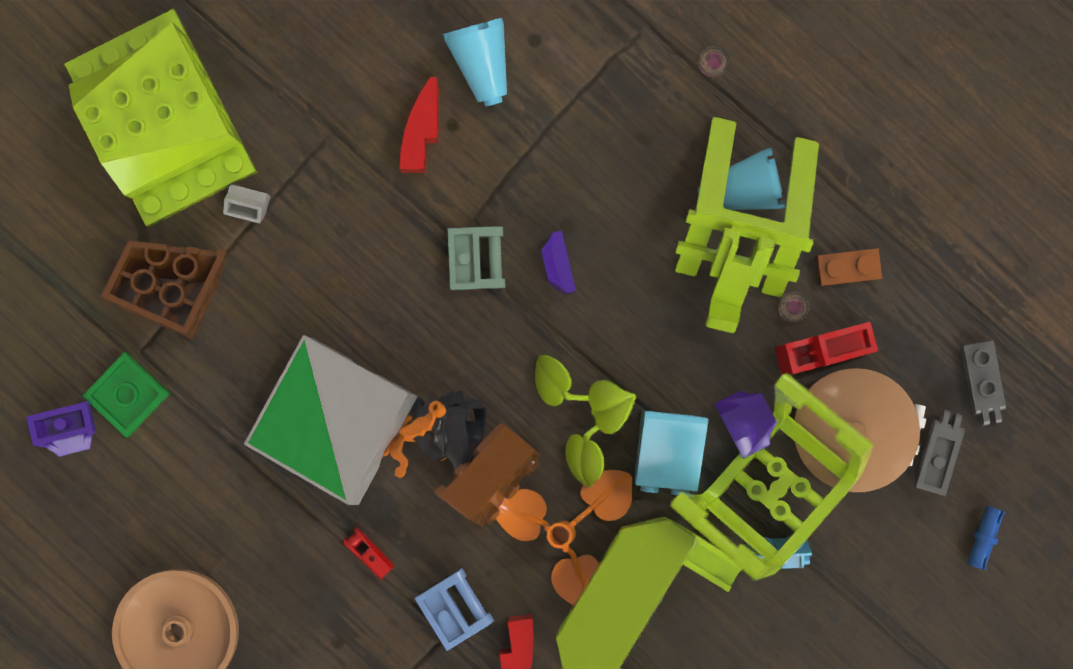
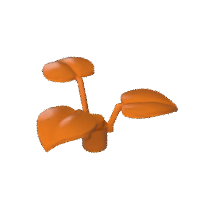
[496,470,633,606]

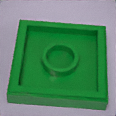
[82,352,171,438]

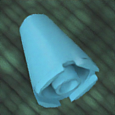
[443,18,507,107]
[698,148,785,210]

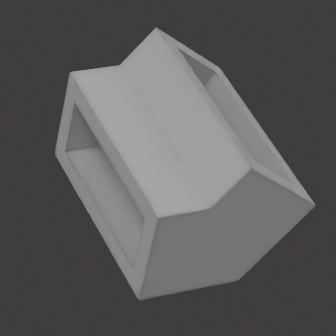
[223,184,270,223]

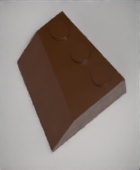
[101,241,228,340]
[434,422,541,527]

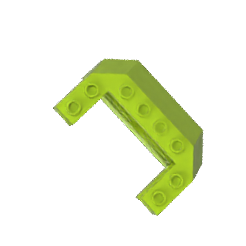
[556,517,742,669]

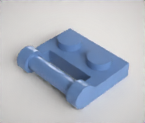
[415,568,494,651]

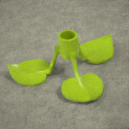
[535,355,636,488]

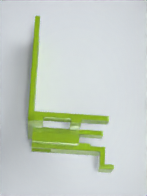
[676,117,819,333]

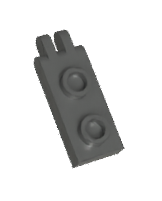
[960,340,1006,426]
[913,410,965,496]

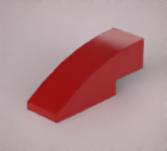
[400,77,439,173]
[774,322,878,376]
[500,614,534,669]

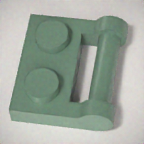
[448,226,506,290]

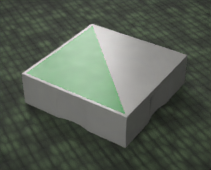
[244,335,418,505]

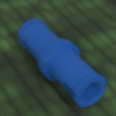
[966,505,1005,570]

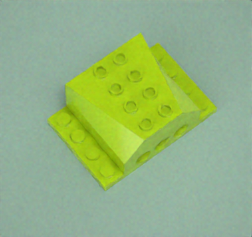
[65,9,257,227]

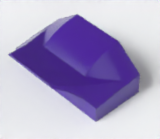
[541,230,576,295]
[714,390,777,459]
[26,401,96,457]

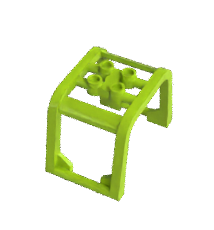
[670,373,874,581]

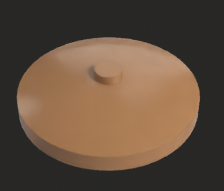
[794,368,920,492]
[112,569,239,669]

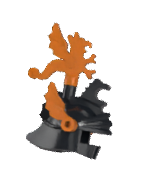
[382,391,487,478]

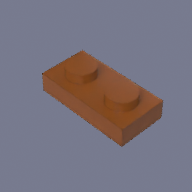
[816,248,882,286]

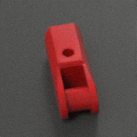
[342,527,395,580]

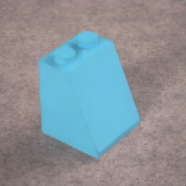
[634,410,708,495]

